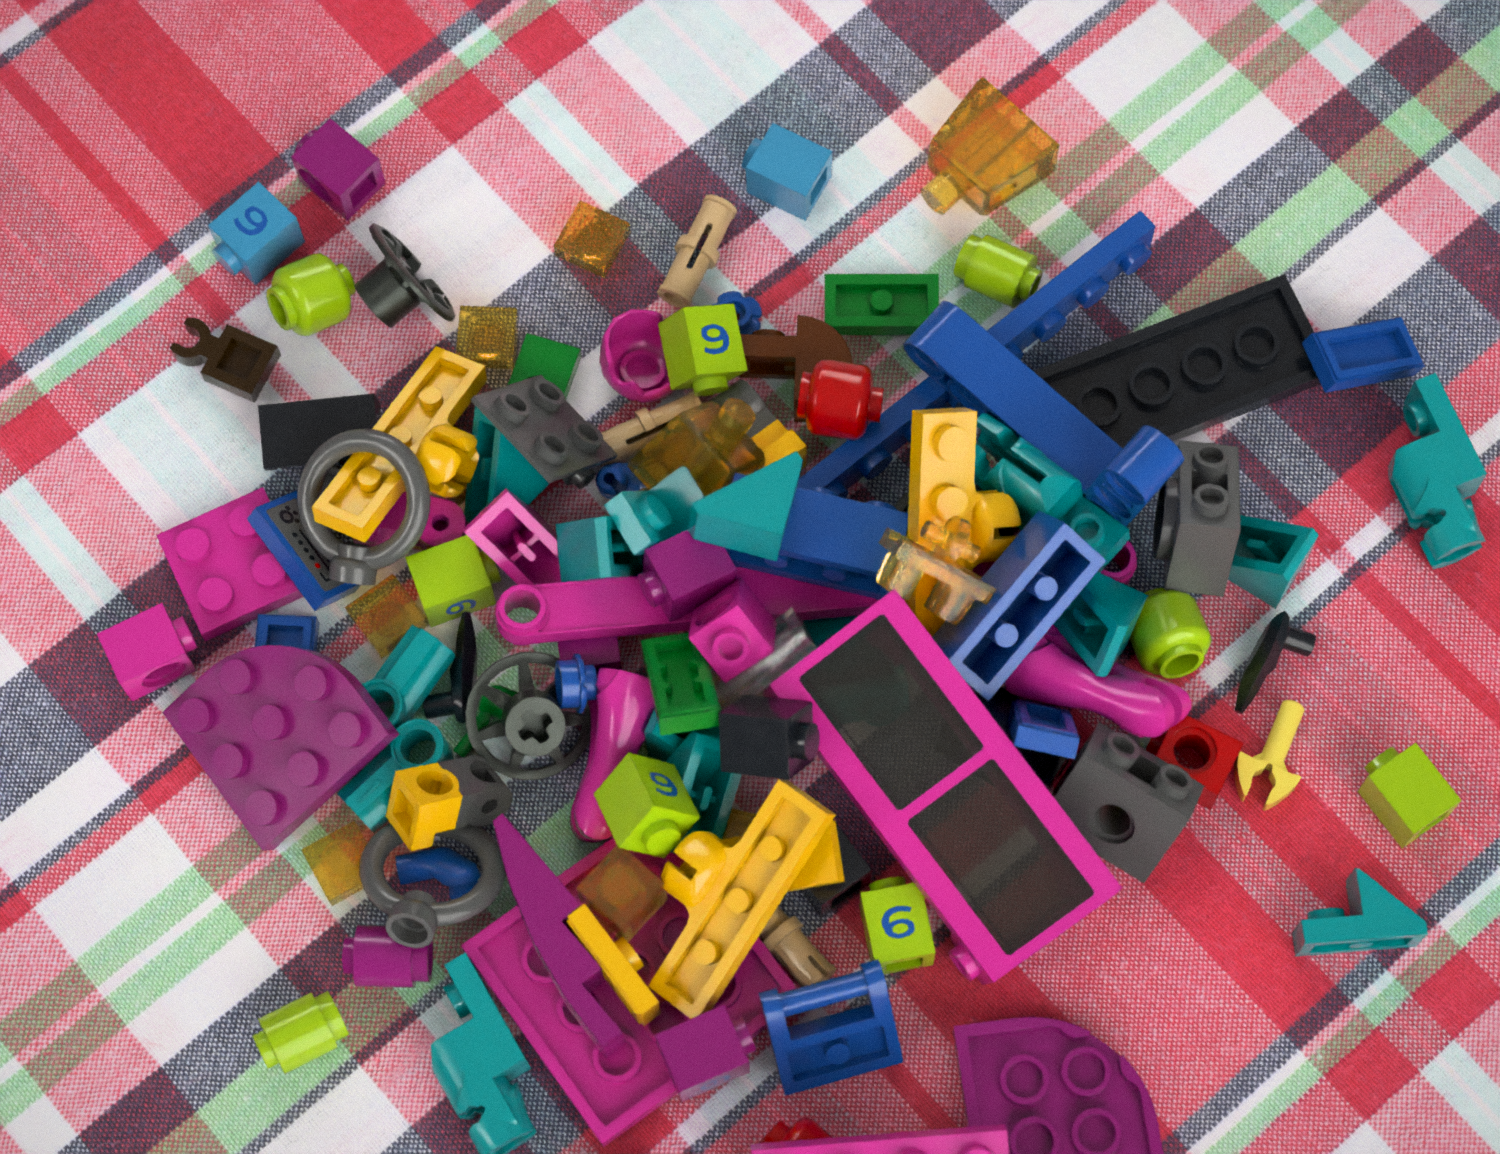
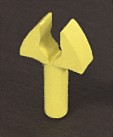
[1234,700,1304,811]

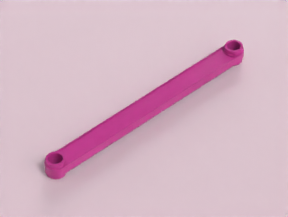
[495,541,1137,646]

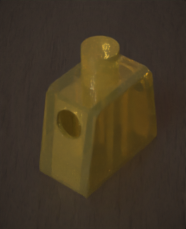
[921,77,1060,215]
[627,398,766,496]

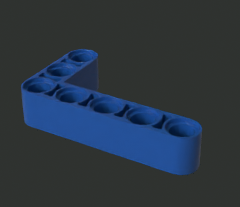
[903,301,1184,526]

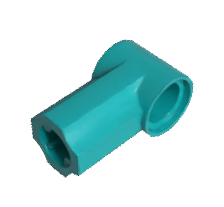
[362,624,456,745]
[337,719,454,834]

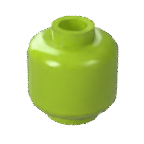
[266,253,356,336]
[1129,588,1212,679]

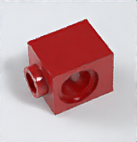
[1146,715,1244,810]

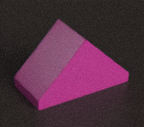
[463,488,561,585]

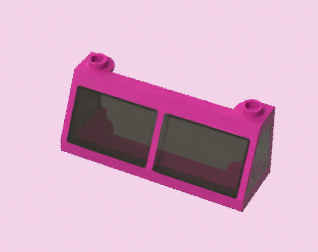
[762,589,1123,985]

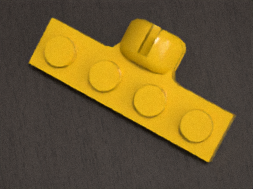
[312,346,487,543]
[905,407,1021,637]
[648,779,836,1019]

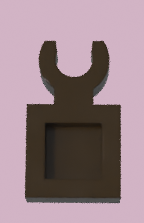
[170,318,281,403]

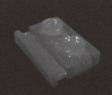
[710,607,817,711]

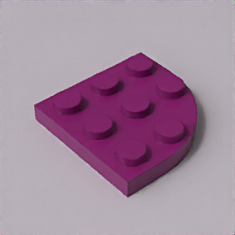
[162,645,399,850]
[952,1017,1164,1154]

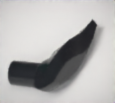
[423,611,477,724]
[1235,611,1316,714]

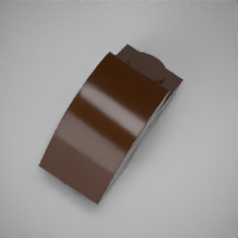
[739,315,853,422]

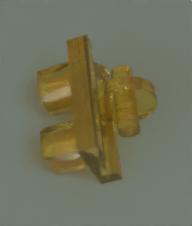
[875,515,996,625]

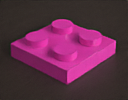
[156,487,304,642]

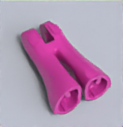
[1005,625,1192,738]
[570,668,654,843]

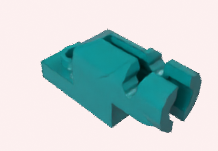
[1388,373,1487,569]
[974,413,1130,573]
[431,952,537,1154]

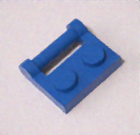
[758,959,904,1096]

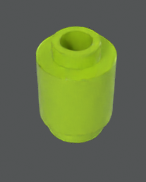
[954,234,1043,308]
[252,991,349,1074]

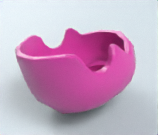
[599,309,675,403]

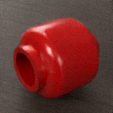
[797,359,884,440]

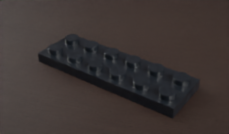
[994,274,1320,463]

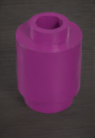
[342,925,434,988]

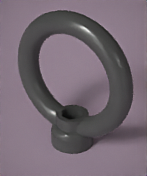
[297,428,431,585]
[359,823,506,948]

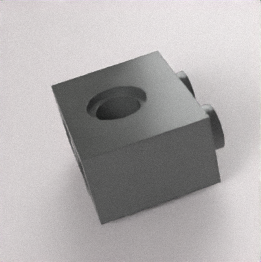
[1153,440,1241,597]
[1052,722,1204,883]

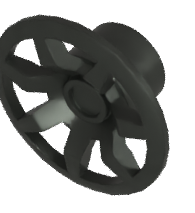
[354,223,455,328]
[465,652,590,780]

